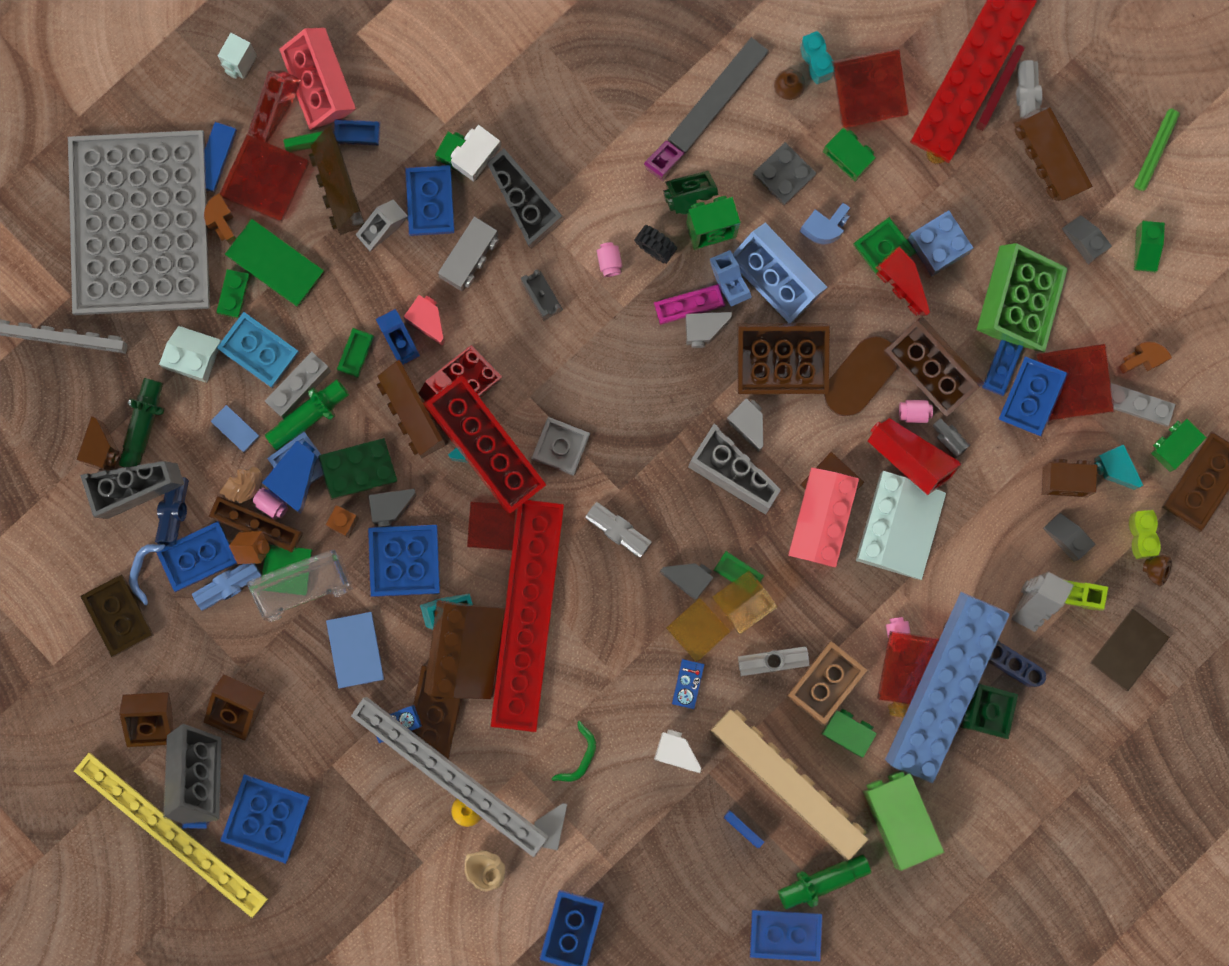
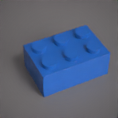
[540,890,604,966]

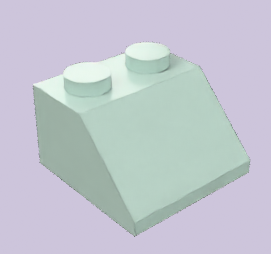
[159,326,222,383]

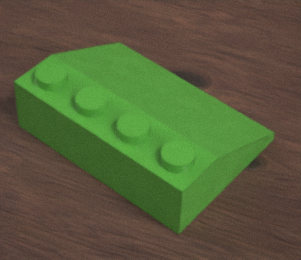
[977,243,1068,352]

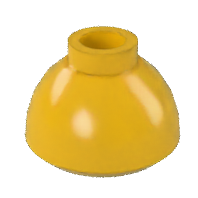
[451,799,482,827]

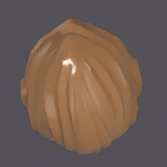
[220,467,262,503]

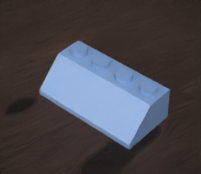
[733,223,828,323]

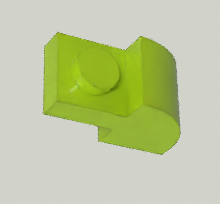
[1064,580,1109,611]

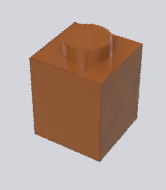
[326,505,359,538]
[229,531,270,564]

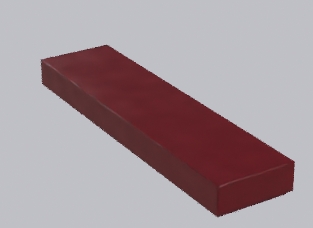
[976,44,1025,131]

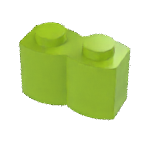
[1129,510,1161,559]

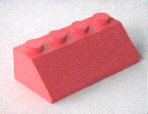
[279,28,356,130]
[788,467,859,568]

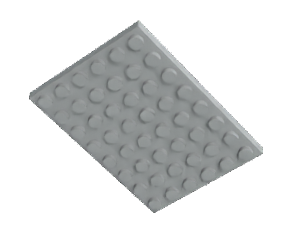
[68,130,210,315]

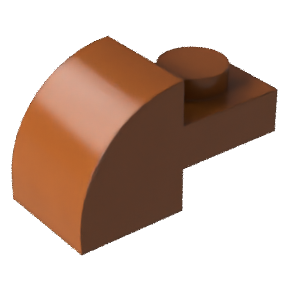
[204,193,236,245]
[1119,342,1172,374]

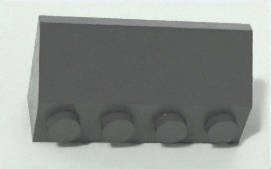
[164,724,221,824]

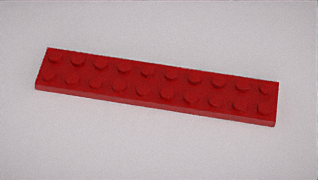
[910,0,1037,163]
[490,500,564,732]

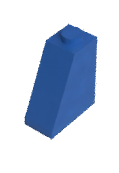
[262,440,318,514]

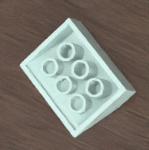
[855,471,946,580]

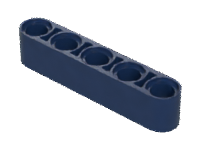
[943,620,1046,687]

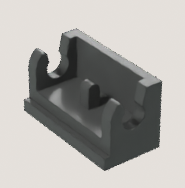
[521,269,563,321]

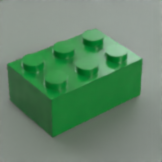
[686,196,741,250]

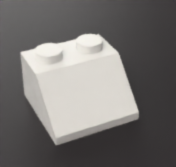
[654,730,701,773]

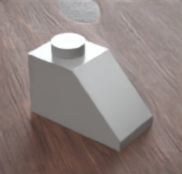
[356,200,408,251]
[685,312,732,348]
[726,398,763,452]
[534,803,567,850]

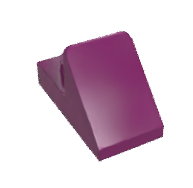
[644,140,684,181]

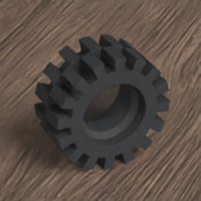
[634,225,677,264]

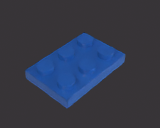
[406,165,455,236]
[999,357,1068,437]
[156,521,237,592]
[750,910,822,961]

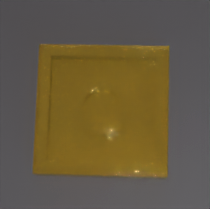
[666,598,731,662]

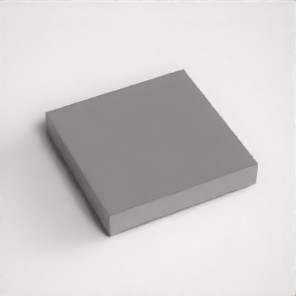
[531,417,590,476]

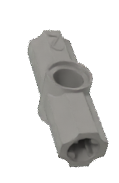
[1016,60,1042,118]
[585,502,652,558]
[738,646,809,676]

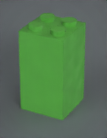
[863,771,944,871]

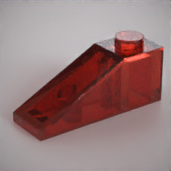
[248,70,301,142]

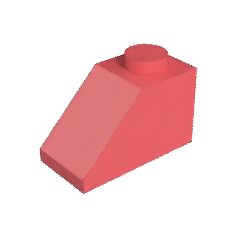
[404,295,445,346]

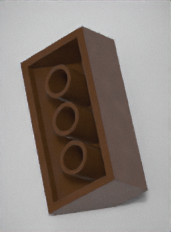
[1013,107,1093,201]
[885,317,984,417]
[376,360,445,459]

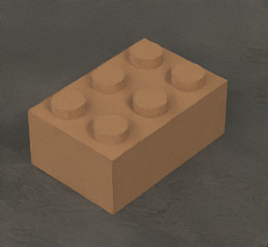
[786,641,867,725]

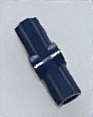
[155,477,189,547]

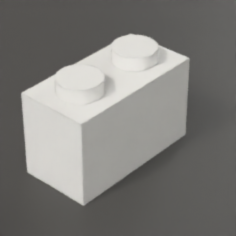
[451,125,501,182]

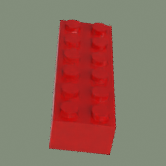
[423,375,546,513]

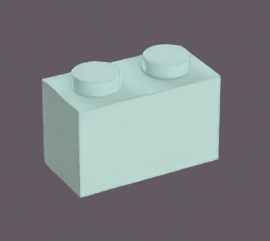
[218,33,257,79]

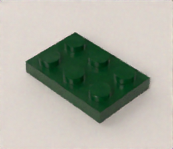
[318,438,397,500]

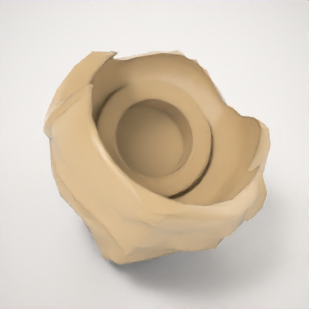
[465,851,505,891]

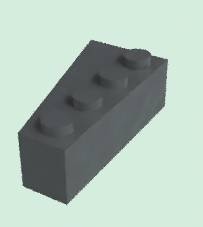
[487,148,565,249]
[80,461,185,519]

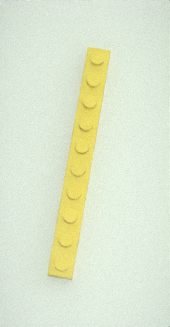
[74,753,268,918]

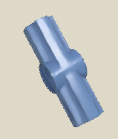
[192,564,262,611]

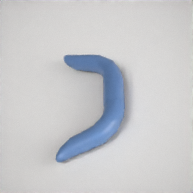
[129,544,165,605]

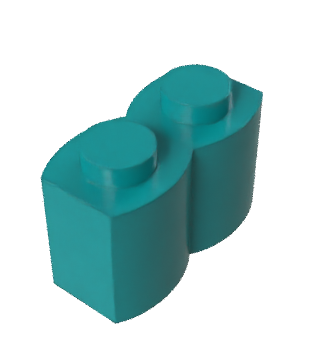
[800,31,835,85]

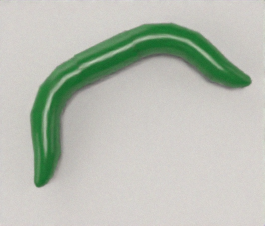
[551,721,596,782]

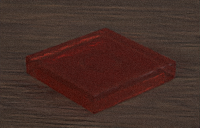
[467,502,516,551]

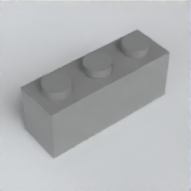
[438,217,499,291]
[265,352,331,418]

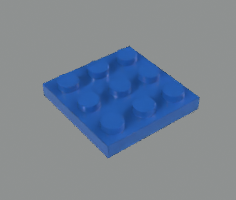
[368,525,440,597]
[220,774,310,864]

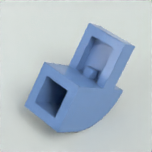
[800,203,850,244]
[710,250,752,306]

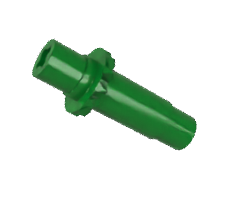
[265,379,349,450]
[778,854,871,910]

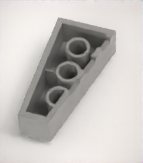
[688,423,781,515]
[1011,572,1073,632]

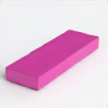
[654,284,725,325]

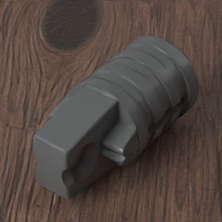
[933,418,971,459]

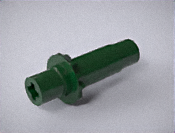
[118,378,165,468]

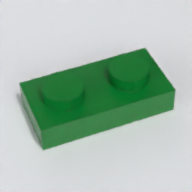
[216,269,250,319]

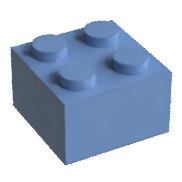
[907,210,973,277]

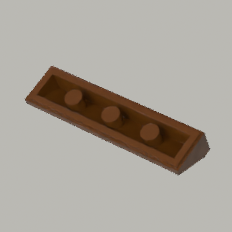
[208,496,303,553]

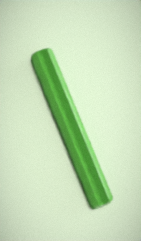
[1134,109,1180,191]

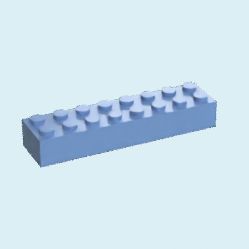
[885,592,1010,783]

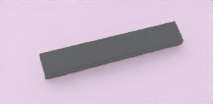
[668,37,769,154]

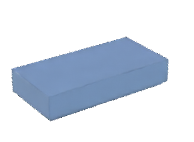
[211,405,260,453]

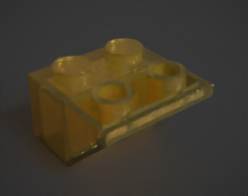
[712,571,778,634]

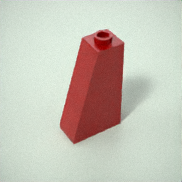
[868,418,961,495]

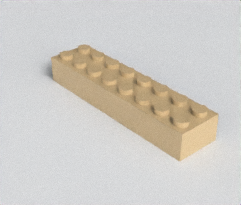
[710,710,868,860]

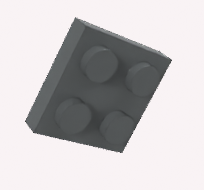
[753,142,817,206]

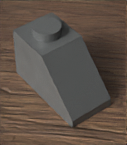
[1062,215,1112,265]
[369,489,417,527]
[1043,513,1096,562]
[660,563,713,601]

